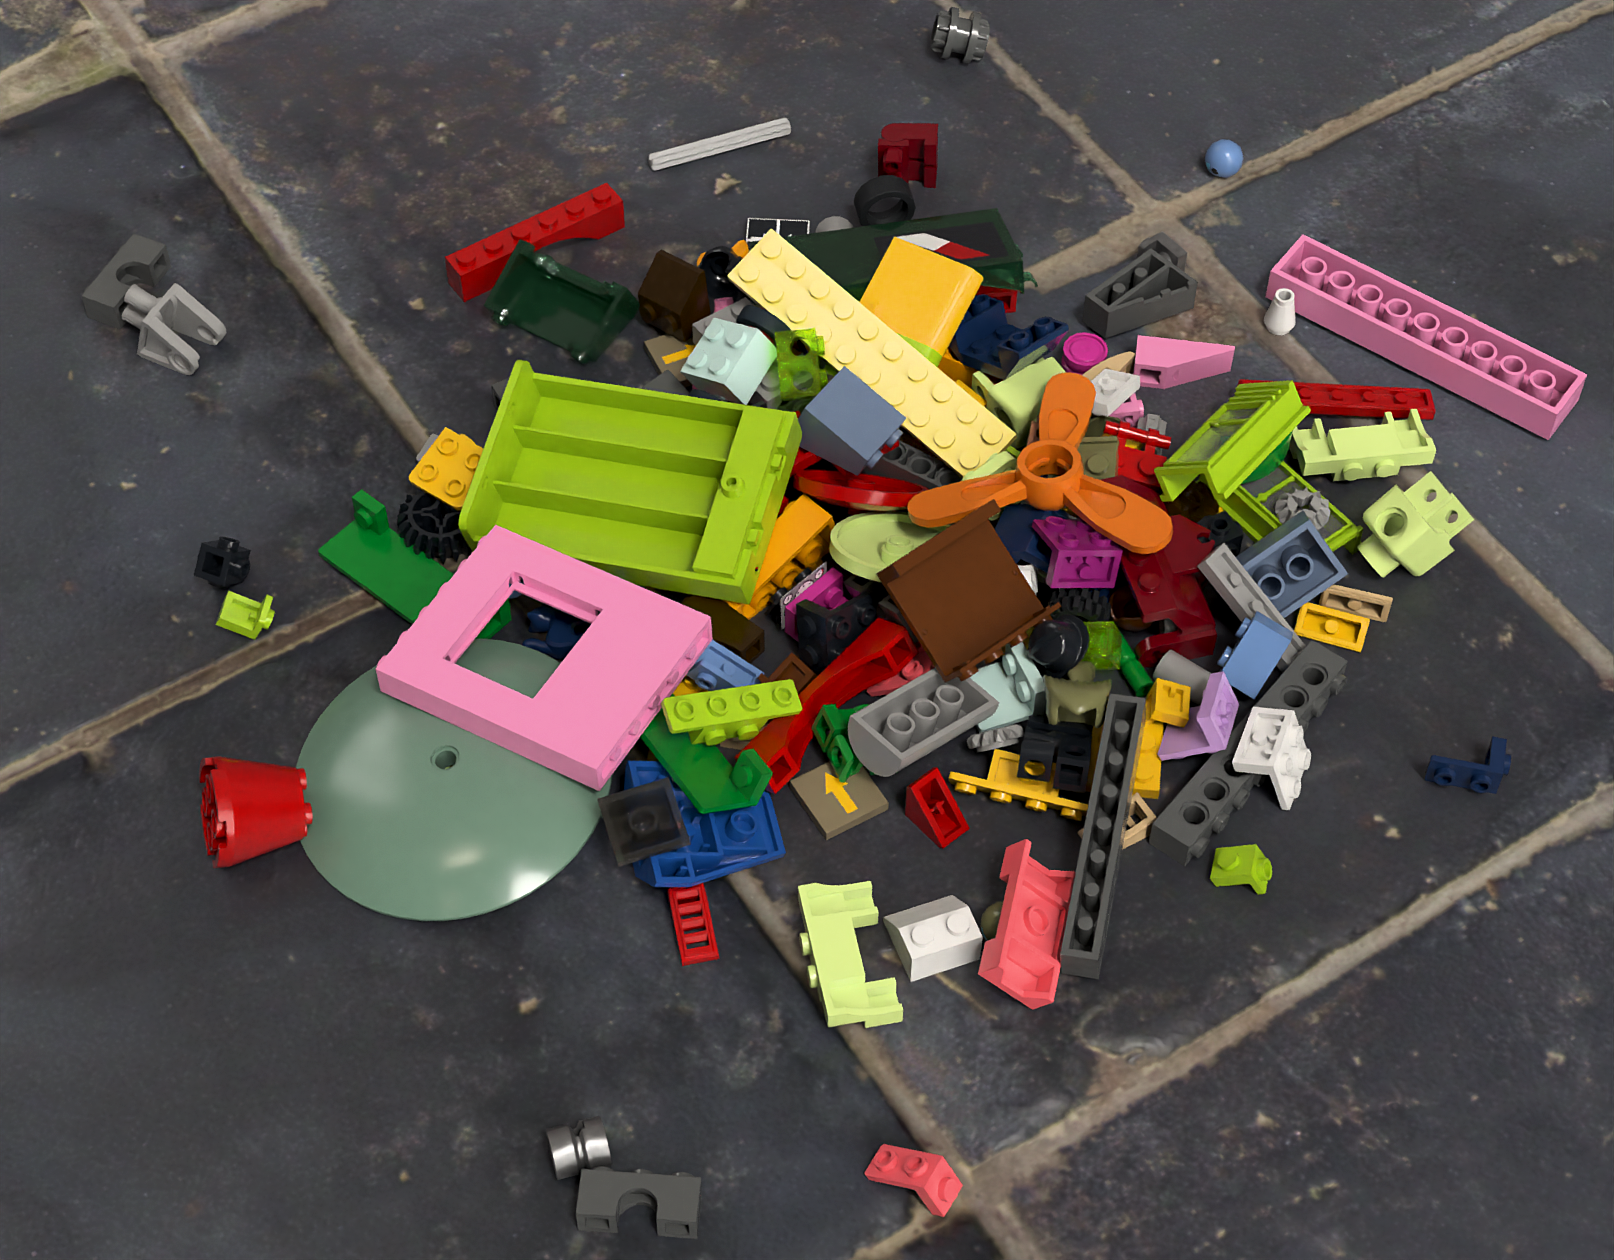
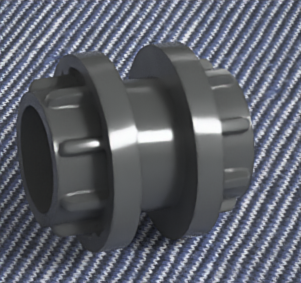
[930,7,990,64]

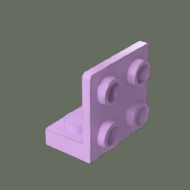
[1158,671,1239,761]

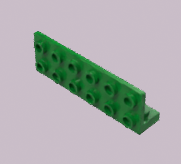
[318,489,512,639]
[640,693,773,814]

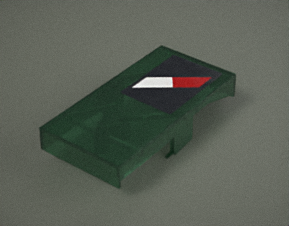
[749,208,1038,302]

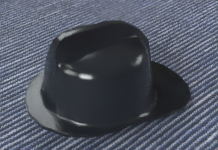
[1027,614,1089,679]

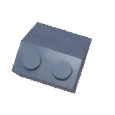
[798,366,906,476]

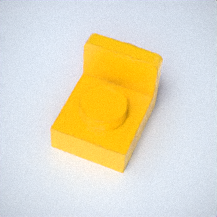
[1146,678,1191,728]

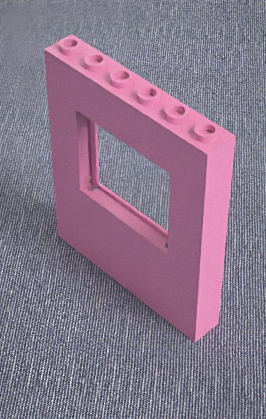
[376,525,713,791]

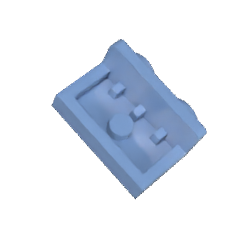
[686,639,764,691]

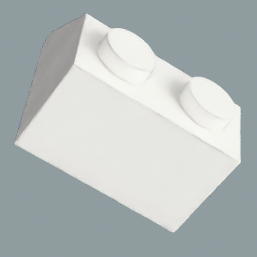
[883,895,983,982]

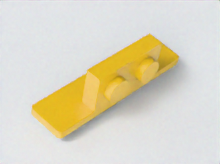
[948,749,1089,821]

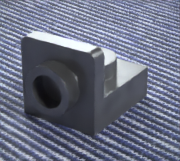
[1137,231,1188,272]

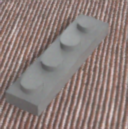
[1197,543,1306,673]

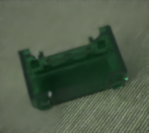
[484,239,640,364]

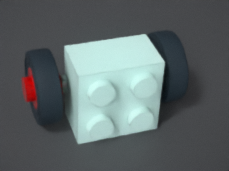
[680,305,794,405]

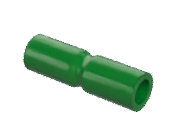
[1103,631,1154,697]

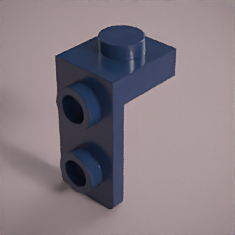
[1425,736,1511,794]

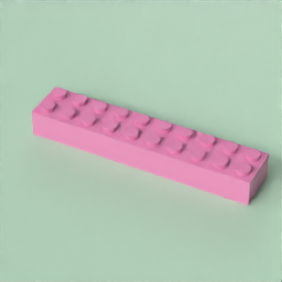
[1265,234,1587,440]

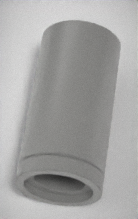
[1153,650,1232,706]

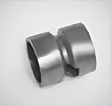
[546,1116,612,1180]

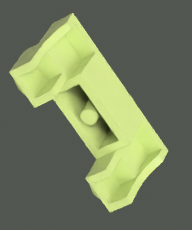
[1289,409,1436,481]
[798,881,903,1028]

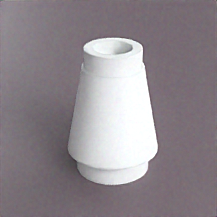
[1264,288,1296,335]

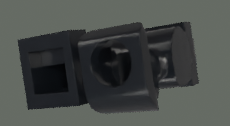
[1017,715,1093,793]

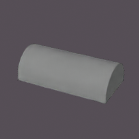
[848,668,999,777]

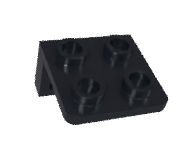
[796,591,877,674]

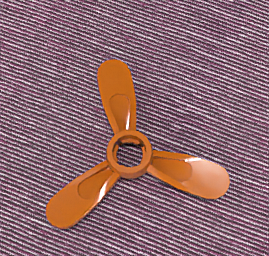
[907,372,1173,554]

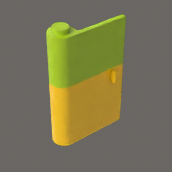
[823,237,983,377]

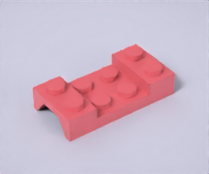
[978,839,1076,1010]

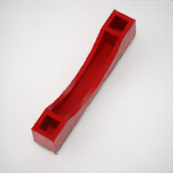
[445,183,625,302]
[734,617,919,794]

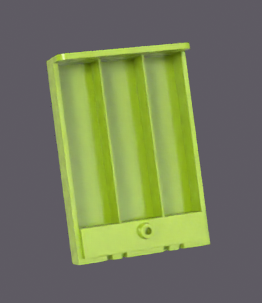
[459,360,802,604]

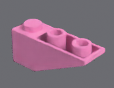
[1133,335,1235,389]

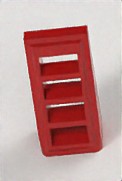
[667,883,719,966]

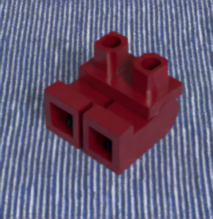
[878,123,938,188]

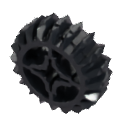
[397,487,471,565]

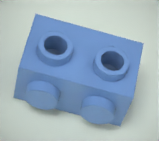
[1217,611,1293,699]

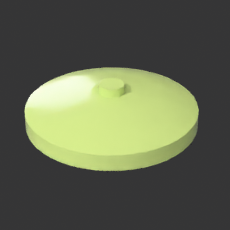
[829,511,951,582]

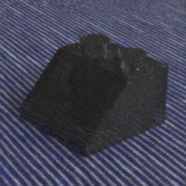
[597,777,691,867]

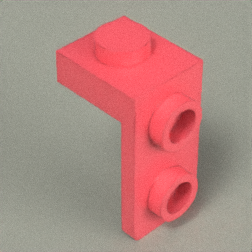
[864,1144,963,1217]

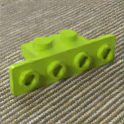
[661,679,803,746]

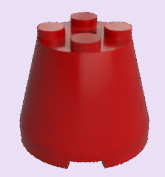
[199,756,313,868]

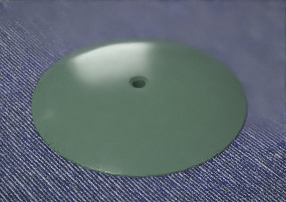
[296,638,613,921]

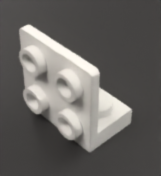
[1232,707,1311,810]

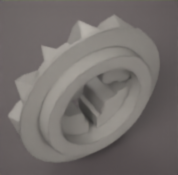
[1275,486,1331,530]
[967,724,1024,752]

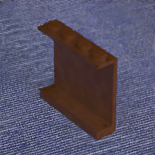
[876,499,1062,683]

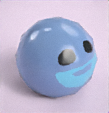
[1205,139,1244,178]

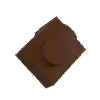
[757,652,817,695]

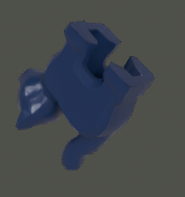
[522,604,590,659]

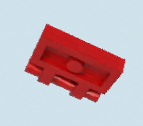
[1103,420,1171,492]

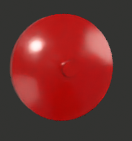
[793,469,929,515]

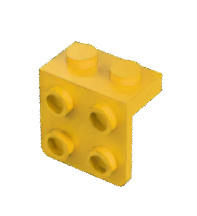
[409,427,483,510]

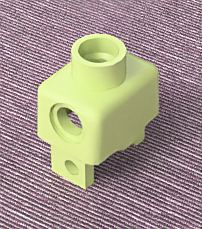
[971,357,1066,449]
[1357,471,1474,578]

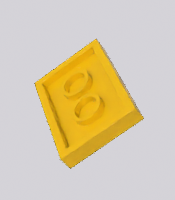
[1086,701,1164,799]

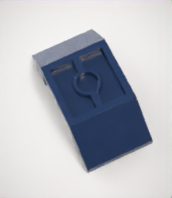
[949,294,1069,380]
[994,504,1124,603]

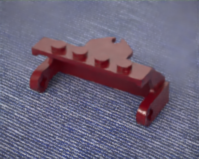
[1100,475,1217,668]

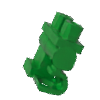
[812,704,898,783]

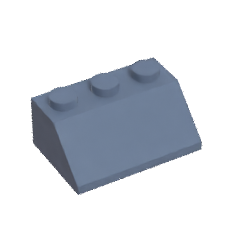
[1236,510,1348,618]

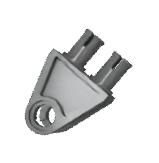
[121,283,226,375]

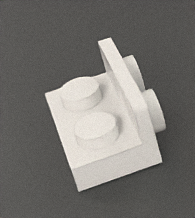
[1091,369,1140,417]

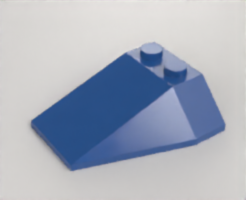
[622,761,786,887]

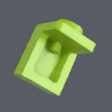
[216,590,275,640]
[1210,844,1272,895]

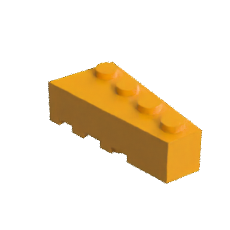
[722,493,835,620]

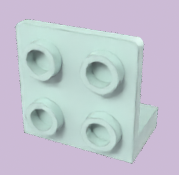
[970,641,1047,733]

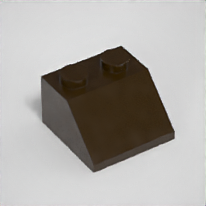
[638,250,711,342]

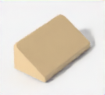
[1319,584,1393,622]

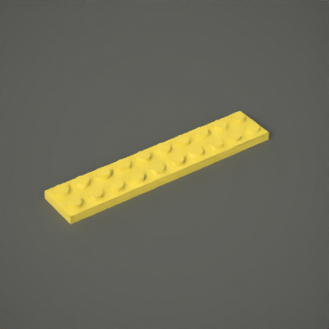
[727,228,1017,478]

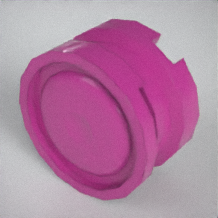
[1061,332,1108,375]

